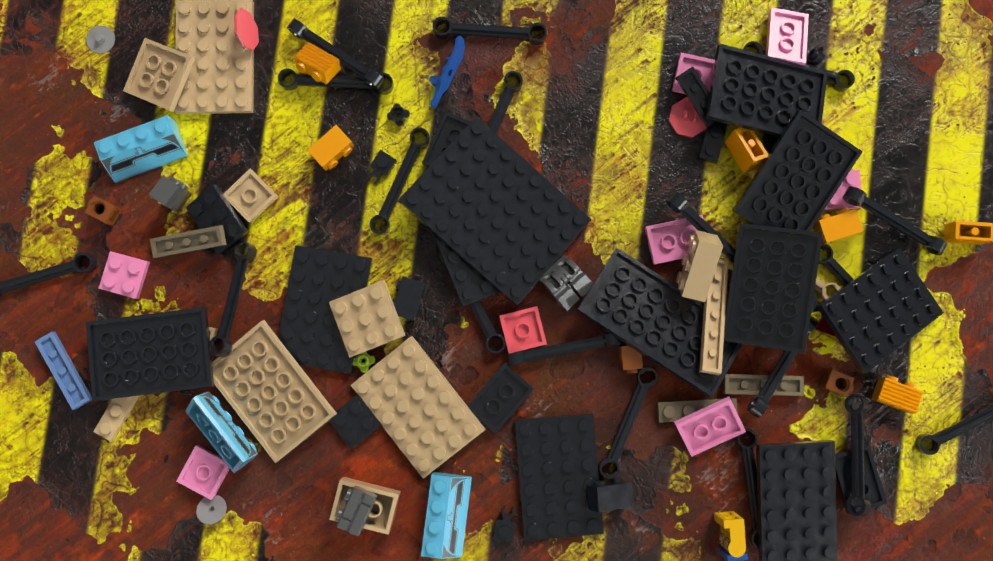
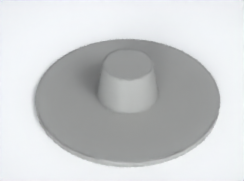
[86,25,115,53]
[196,495,227,524]

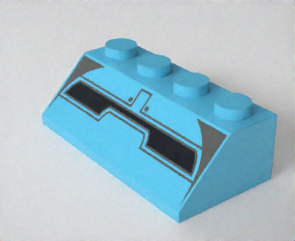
[94,115,188,183]
[185,392,258,473]
[421,472,472,559]

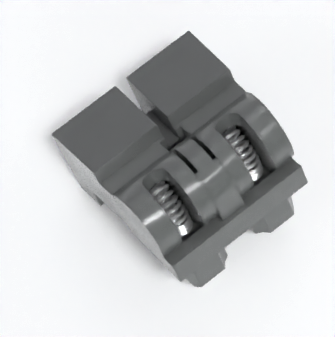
[539,255,593,311]

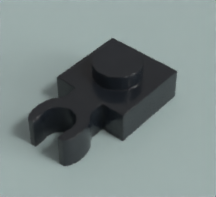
[366,150,397,186]
[493,505,516,543]

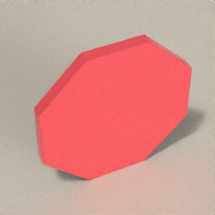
[234,8,259,51]
[668,97,706,138]

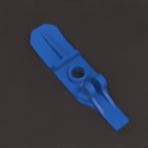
[429,36,465,109]

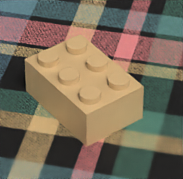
[676,230,723,302]
[329,477,401,535]

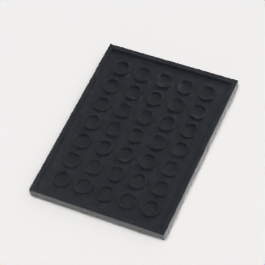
[398,116,592,306]

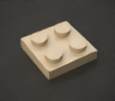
[224,168,279,223]

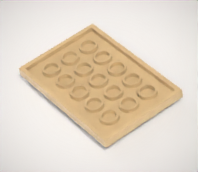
[175,0,254,114]
[212,320,337,463]
[351,336,485,479]

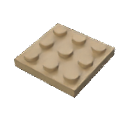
[123,38,195,112]
[329,280,406,358]

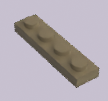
[150,225,227,258]
[723,374,804,396]
[657,398,738,422]

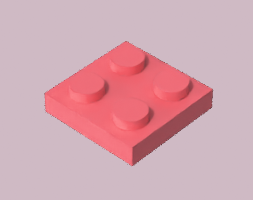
[499,306,547,354]

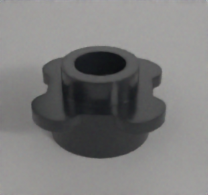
[806,47,826,66]
[387,104,410,126]

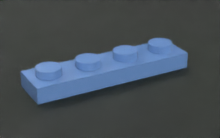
[35,332,92,410]

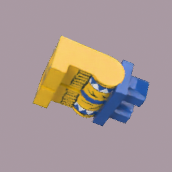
[714,511,748,561]

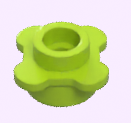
[353,351,375,373]

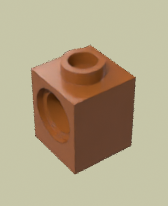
[84,196,122,226]
[618,346,643,374]
[819,369,855,397]

